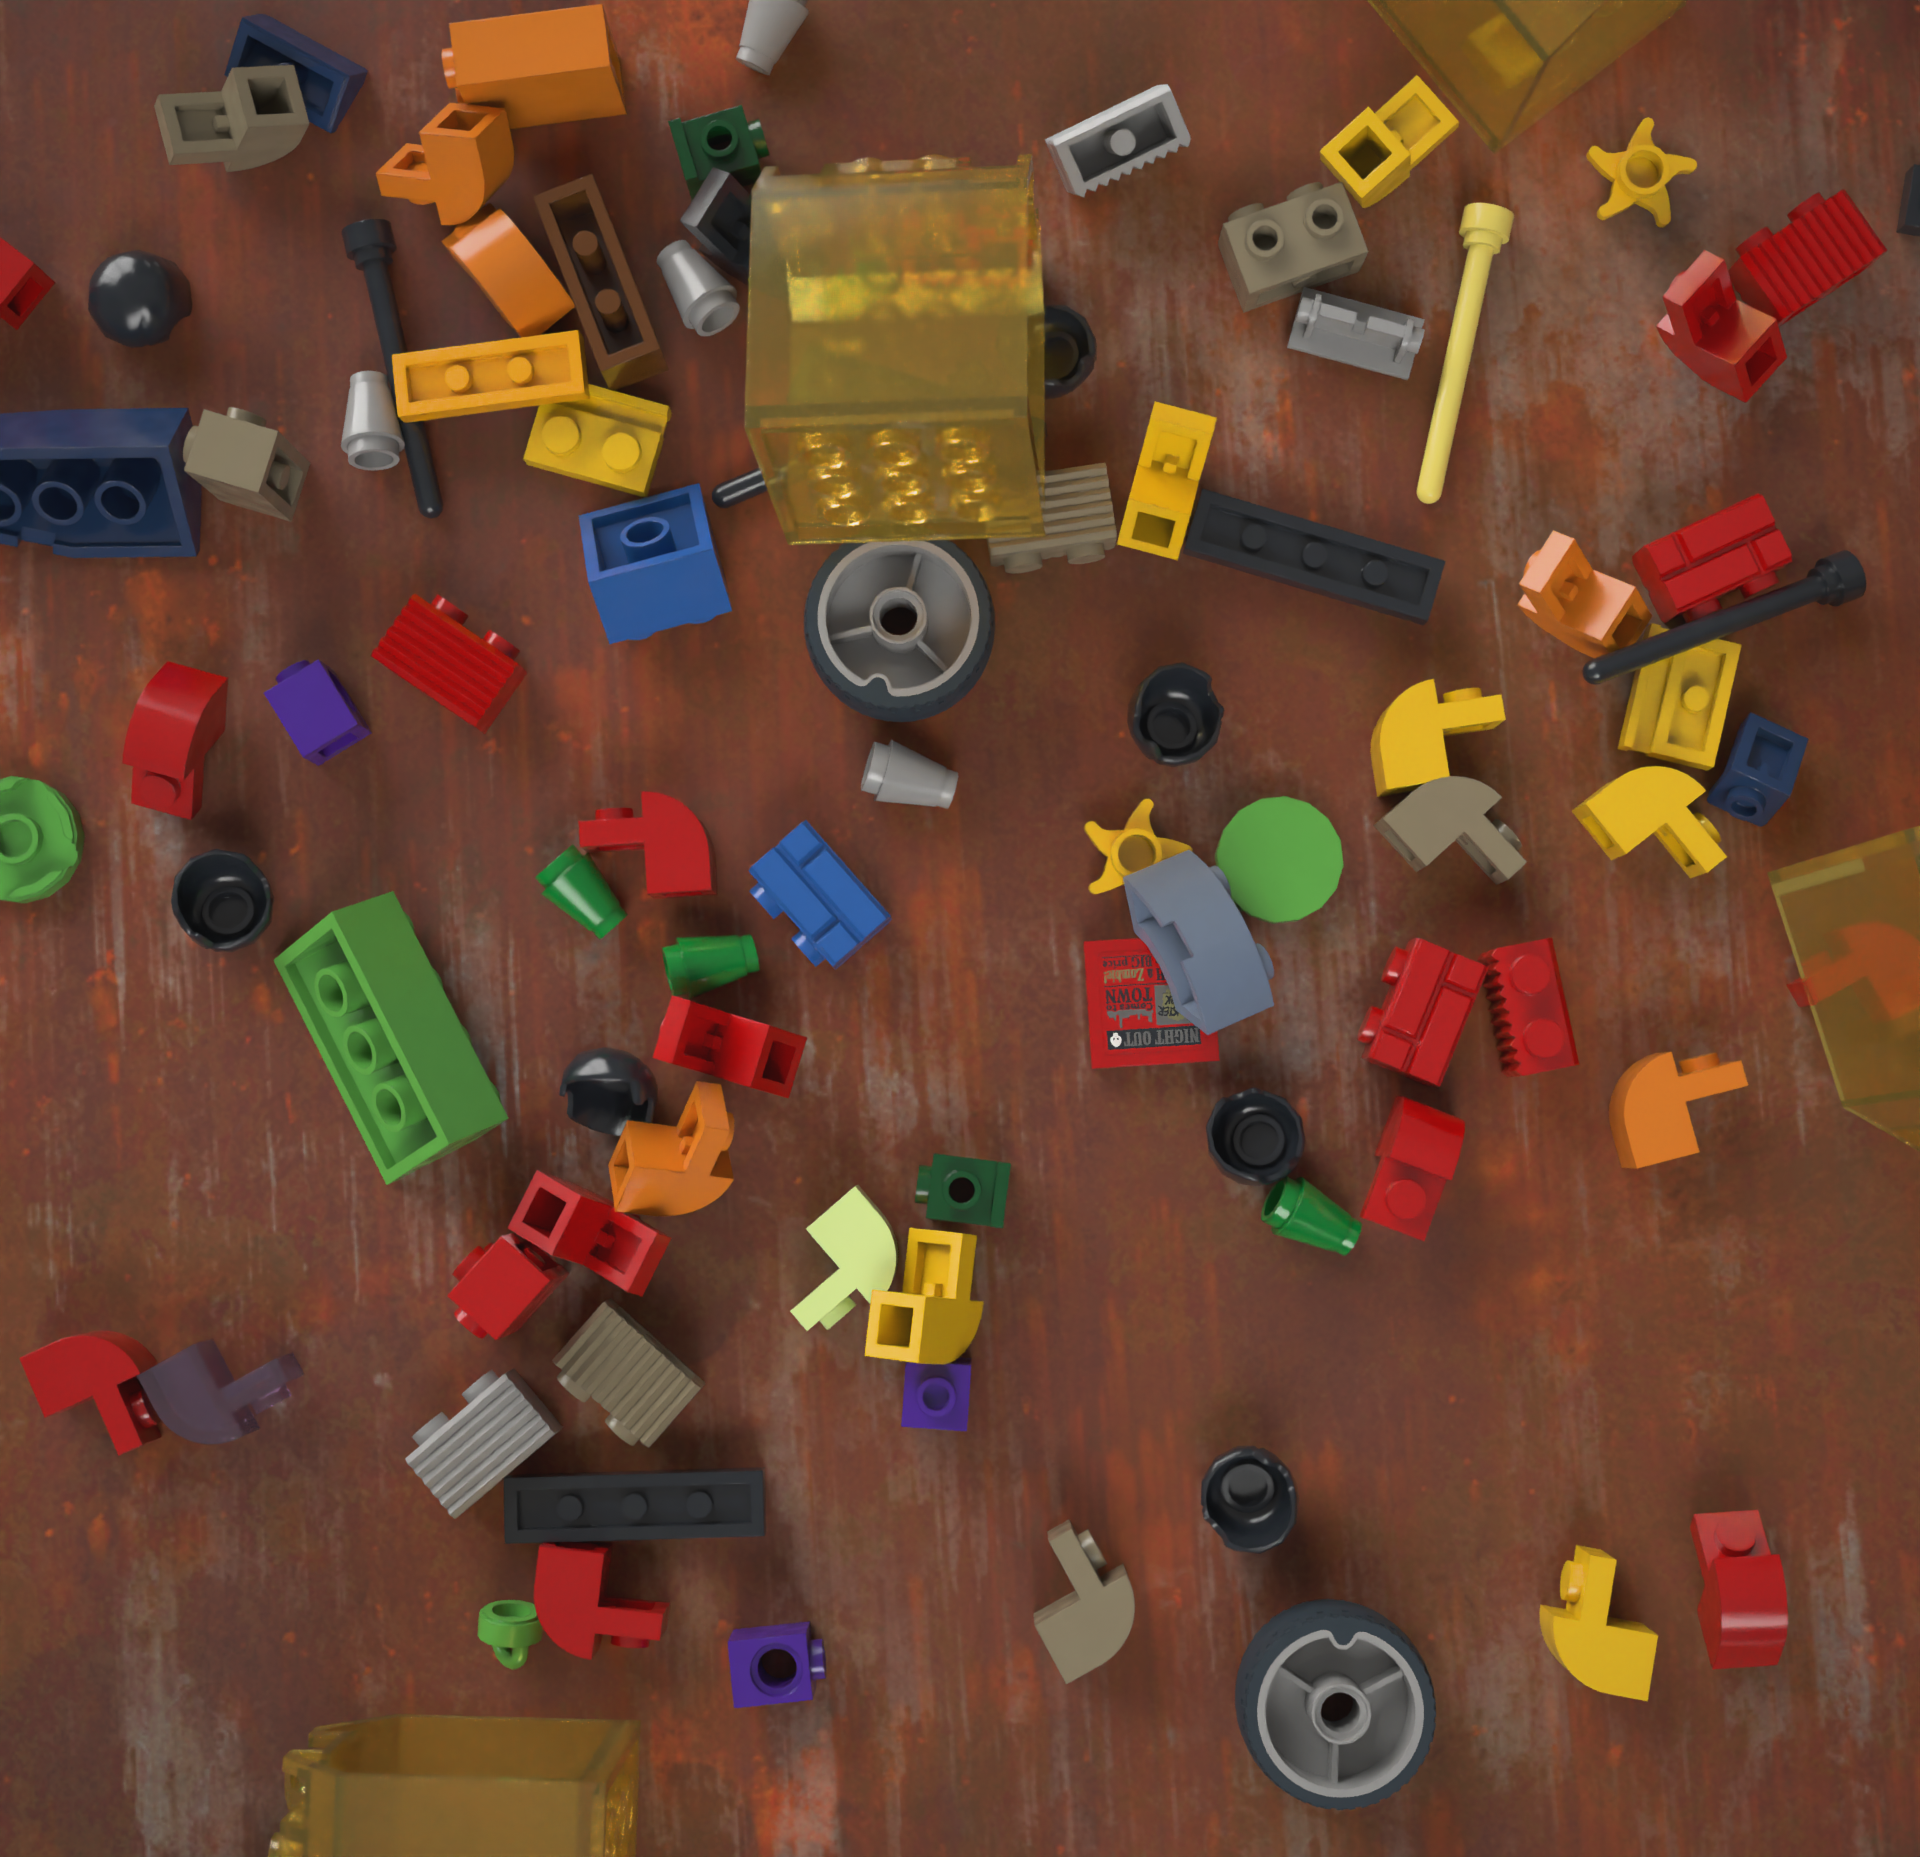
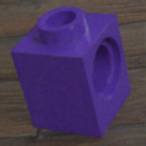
[264,659,372,766]
[901,1358,972,1431]
[728,1621,827,1708]

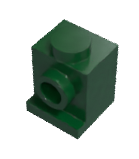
[668,105,769,200]
[915,1153,1011,1228]

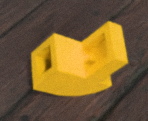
[1320,75,1459,208]
[1117,401,1217,560]
[1370,679,1506,797]
[1572,766,1727,879]
[865,1228,984,1364]
[1539,1545,1658,1701]

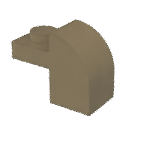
[154,65,309,172]
[1373,776,1527,885]
[1033,1519,1135,1684]

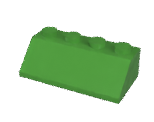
[273,891,509,1185]

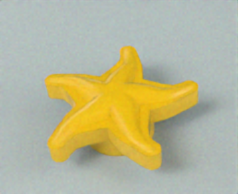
[1586,117,1697,228]
[1084,799,1192,894]

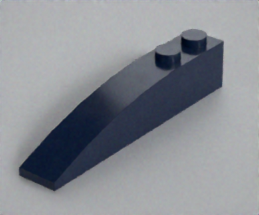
[0,408,202,558]

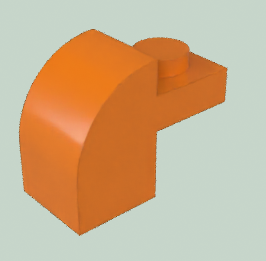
[376,102,514,225]
[441,203,575,338]
[1517,530,1653,658]
[1609,1052,1748,1169]
[608,1081,734,1217]

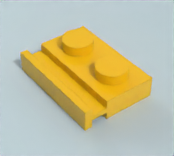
[523,384,672,498]
[1618,623,1742,770]

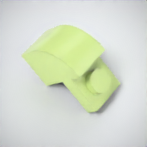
[790,1185,898,1331]

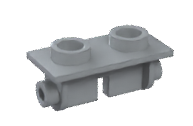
[1287,287,1425,380]

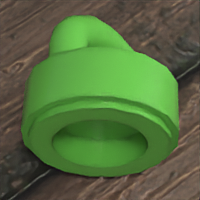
[477,1600,543,1670]

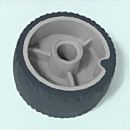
[804,525,995,722]
[1235,1599,1436,1810]

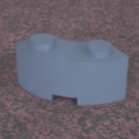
[1123,850,1274,1035]

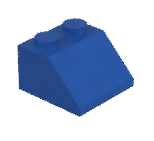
[579,483,732,644]

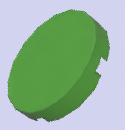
[0,776,85,903]
[1215,796,1344,924]

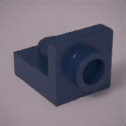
[1707,712,1809,827]

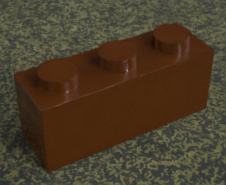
[533,174,669,391]

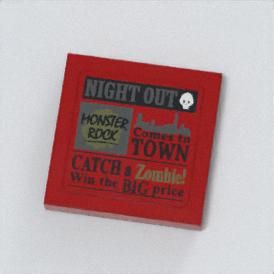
[1083,938,1220,1069]

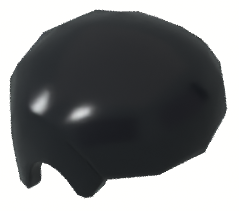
[88,250,192,348]
[996,303,1097,400]
[1127,662,1225,767]
[171,849,274,952]
[559,1047,658,1136]
[1206,1087,1306,1186]
[1201,1445,1300,1554]

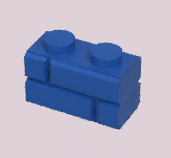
[748,820,892,970]

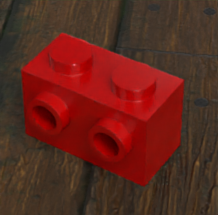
[447,1233,570,1340]

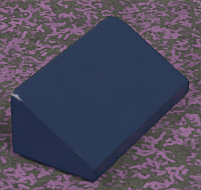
[224,14,368,133]

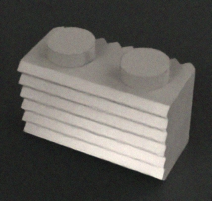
[1045,84,1191,197]
[405,1369,563,1519]

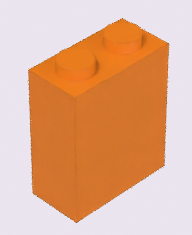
[442,4,627,129]

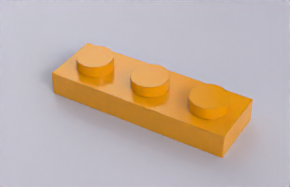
[392,330,590,423]

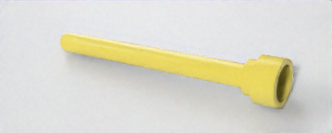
[1416,203,1514,504]

